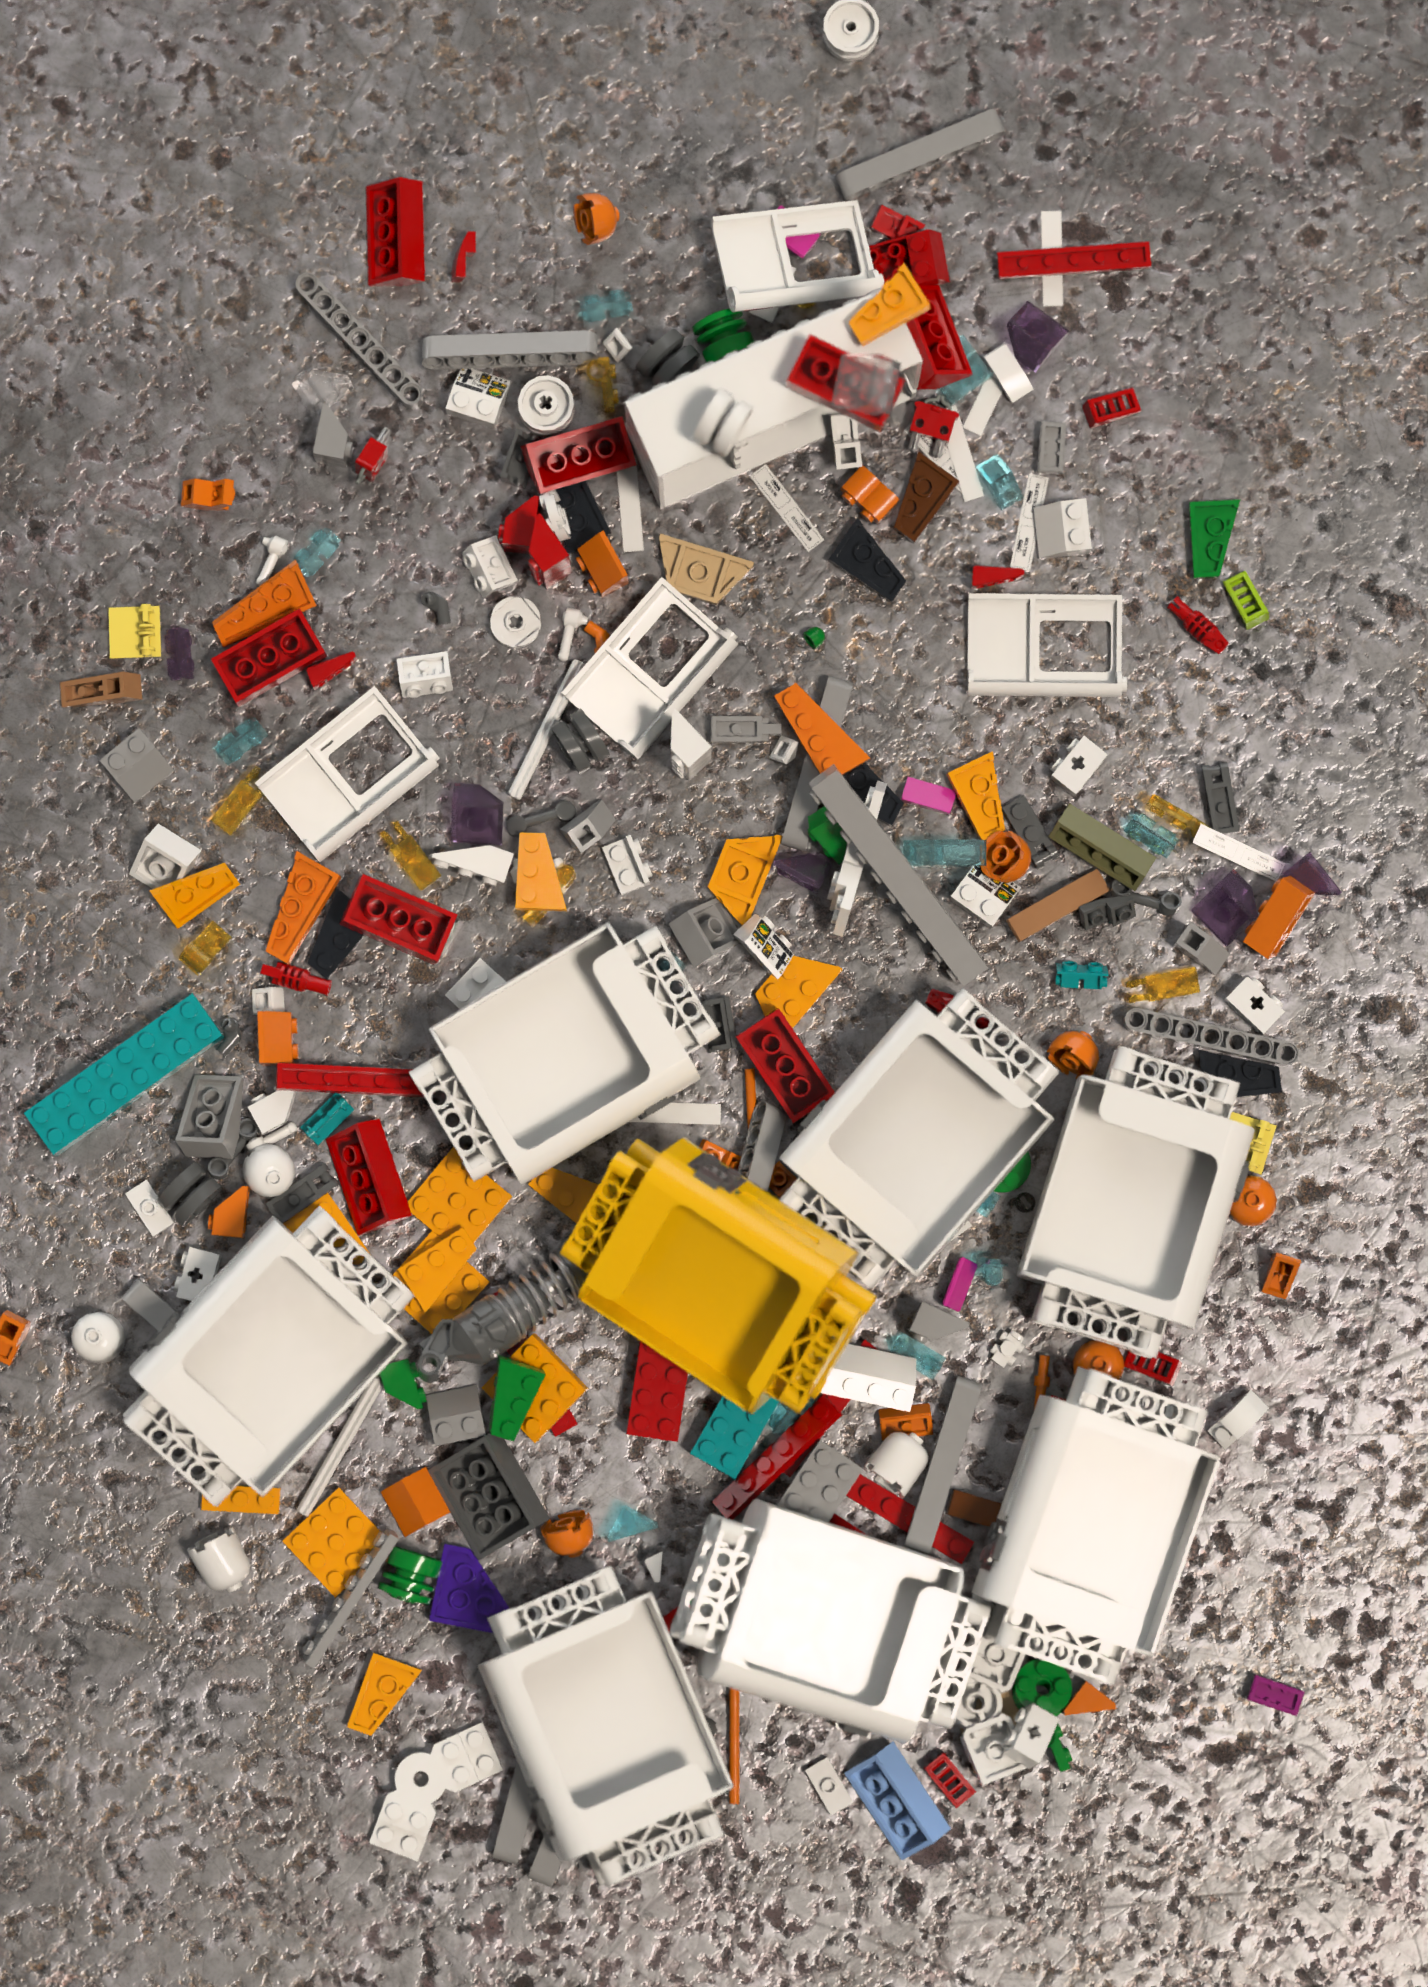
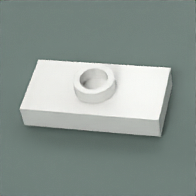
[125,1180,175,1237]
[805,1757,853,1815]

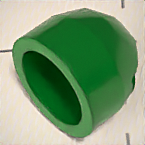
[803,627,825,650]

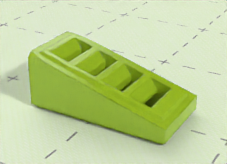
[1223,570,1270,630]

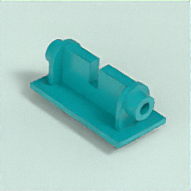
[1055,961,1109,990]
[300,1093,355,1146]

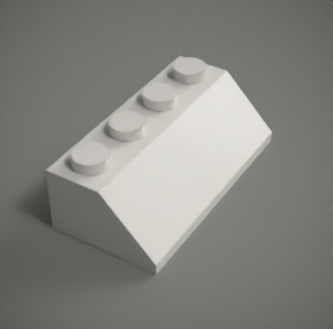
[671,709,712,781]
[818,1344,916,1412]

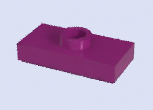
[1247,1675,1305,1716]

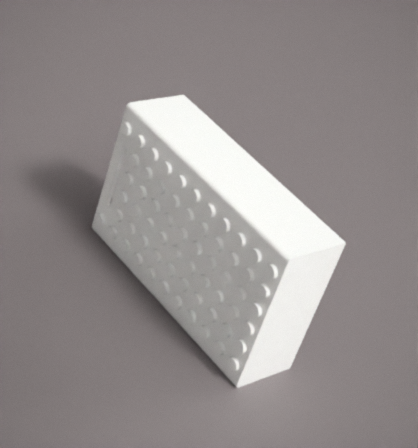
[624,288,923,510]

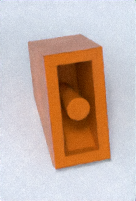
[208,1186,250,1239]

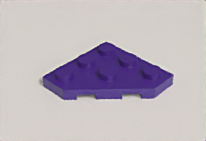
[429,1544,510,1633]

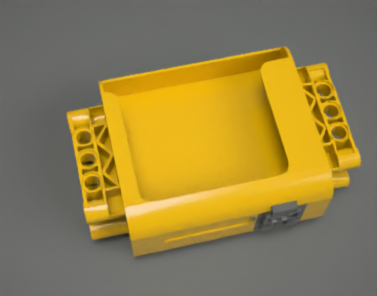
[560,1137,877,1414]

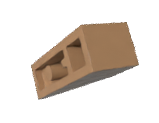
[60,672,142,708]

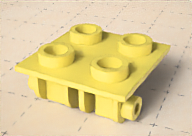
[109,604,161,659]
[1230,1112,1276,1175]

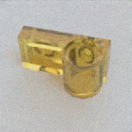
[586,357,619,413]
[179,921,233,976]

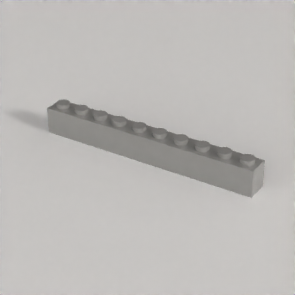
[809,764,988,986]

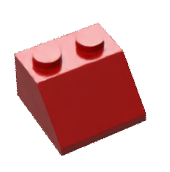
[498,496,541,555]

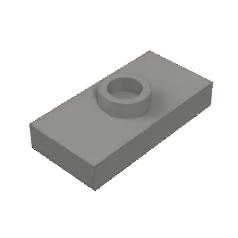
[1037,421,1066,475]

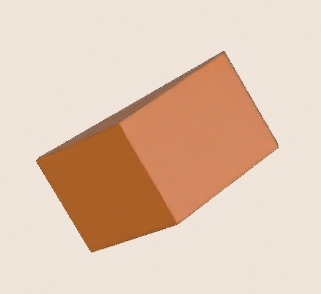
[1261,1252,1301,1299]
[1063,1680,1116,1715]

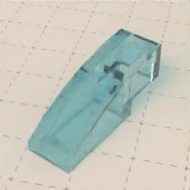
[903,839,986,868]

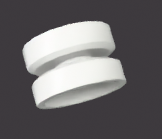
[823,0,879,61]
[518,375,575,437]
[693,388,754,457]

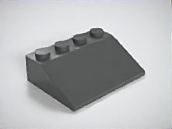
[428,1434,550,1561]

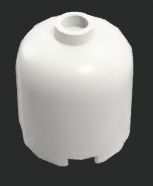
[71,1312,126,1364]
[863,1432,928,1498]
[187,1526,250,1593]

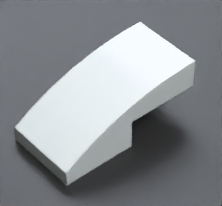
[983,343,1034,403]

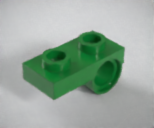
[1047,1723,1073,1772]

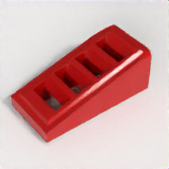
[1082,387,1141,428]
[971,566,1024,589]
[306,651,357,690]
[1124,1351,1182,1387]
[923,1751,976,1809]

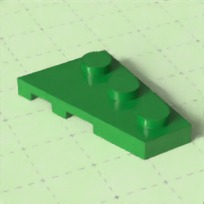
[1189,499,1241,579]
[488,1355,546,1442]

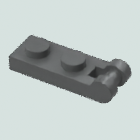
[1201,762,1240,835]
[1002,795,1060,870]
[266,1163,340,1224]

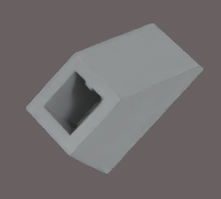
[560,799,616,853]
[1173,922,1230,975]

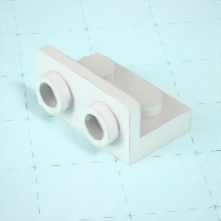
[462,535,518,598]
[397,651,453,698]
[602,835,652,896]

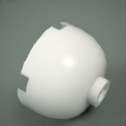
[242,1144,295,1198]

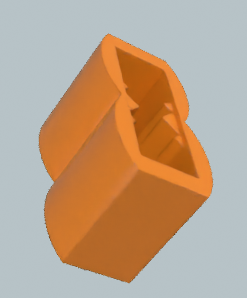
[841,465,900,524]

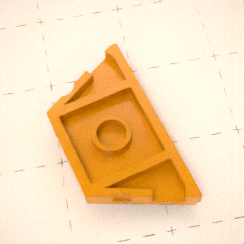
[707,835,783,926]
[755,956,843,1029]

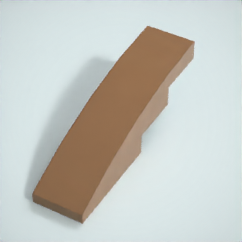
[1006,869,1110,942]

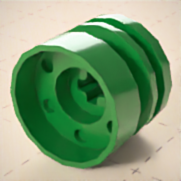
[692,308,755,363]
[378,1546,443,1604]

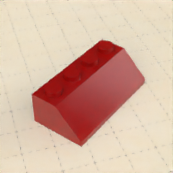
[366,177,425,287]
[906,285,973,390]
[521,416,637,494]
[528,513,572,589]
[326,1119,412,1236]

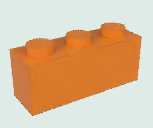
[1243,876,1315,959]

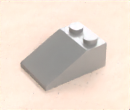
[175,1074,244,1159]

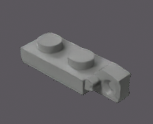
[711,716,782,743]

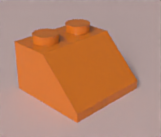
[575,530,629,597]
[257,1011,299,1067]

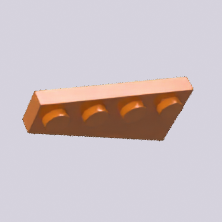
[212,559,317,647]
[266,851,341,965]

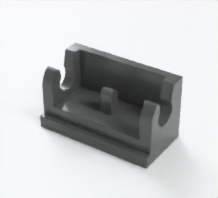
[500,429,539,489]
[701,996,737,1053]

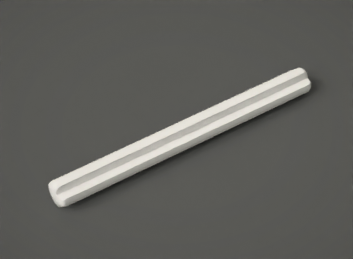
[508,659,585,800]
[297,1378,383,1516]

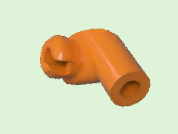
[584,620,610,653]

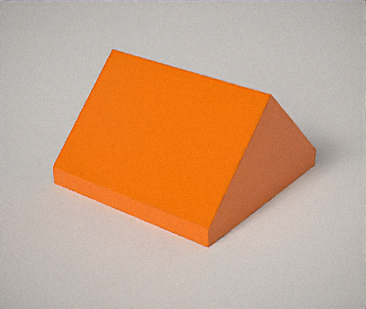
[381,1467,450,1537]

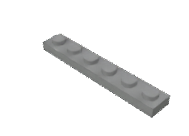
[302,1527,399,1669]

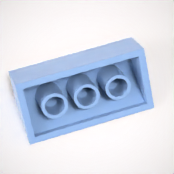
[844,1741,951,1860]

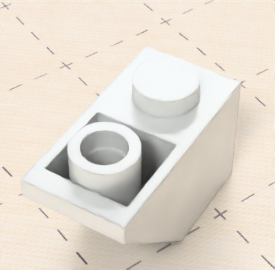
[248,1087,297,1136]

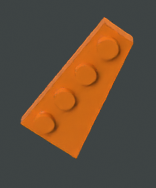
[774,683,870,775]

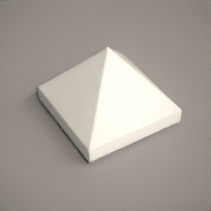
[602,328,632,363]
[769,736,799,764]

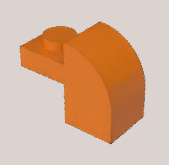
[181,478,235,511]
[0,1310,31,1366]

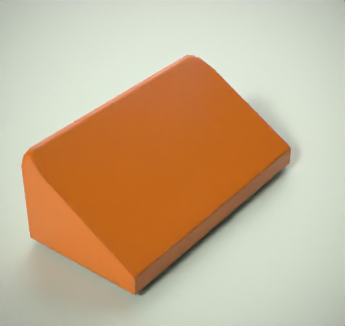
[878,1403,933,1441]

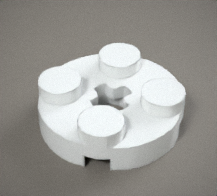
[539,490,571,542]
[490,597,541,649]

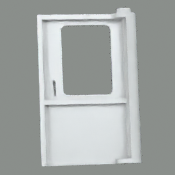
[711,200,884,312]
[561,577,738,760]
[967,593,1127,697]
[255,686,440,862]

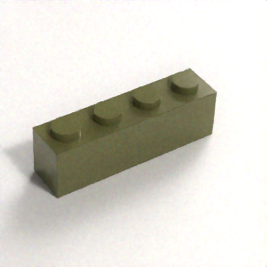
[1048,803,1156,891]

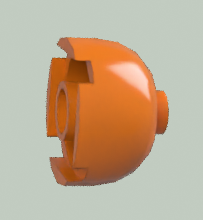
[574,193,620,245]
[979,831,1031,883]
[1047,1031,1099,1079]
[1229,1175,1277,1227]
[1072,1340,1124,1380]
[540,1510,594,1558]

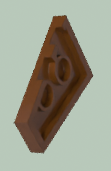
[894,451,960,543]

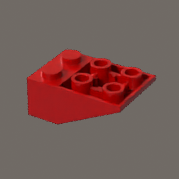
[869,229,950,285]

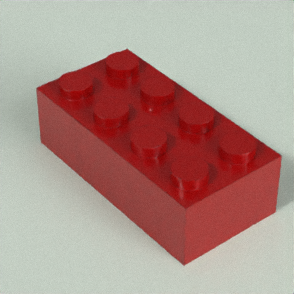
[786,334,905,433]
[211,608,327,707]
[340,874,457,965]
[736,1008,835,1123]
[627,1341,688,1442]

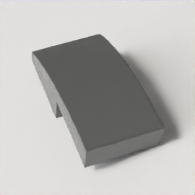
[1079,896,1136,930]

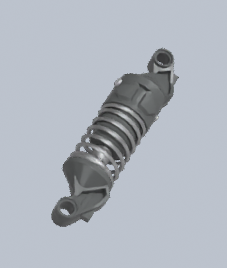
[418,1238,589,1383]

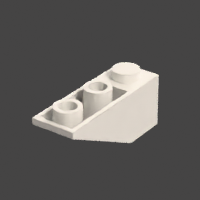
[428,845,514,886]

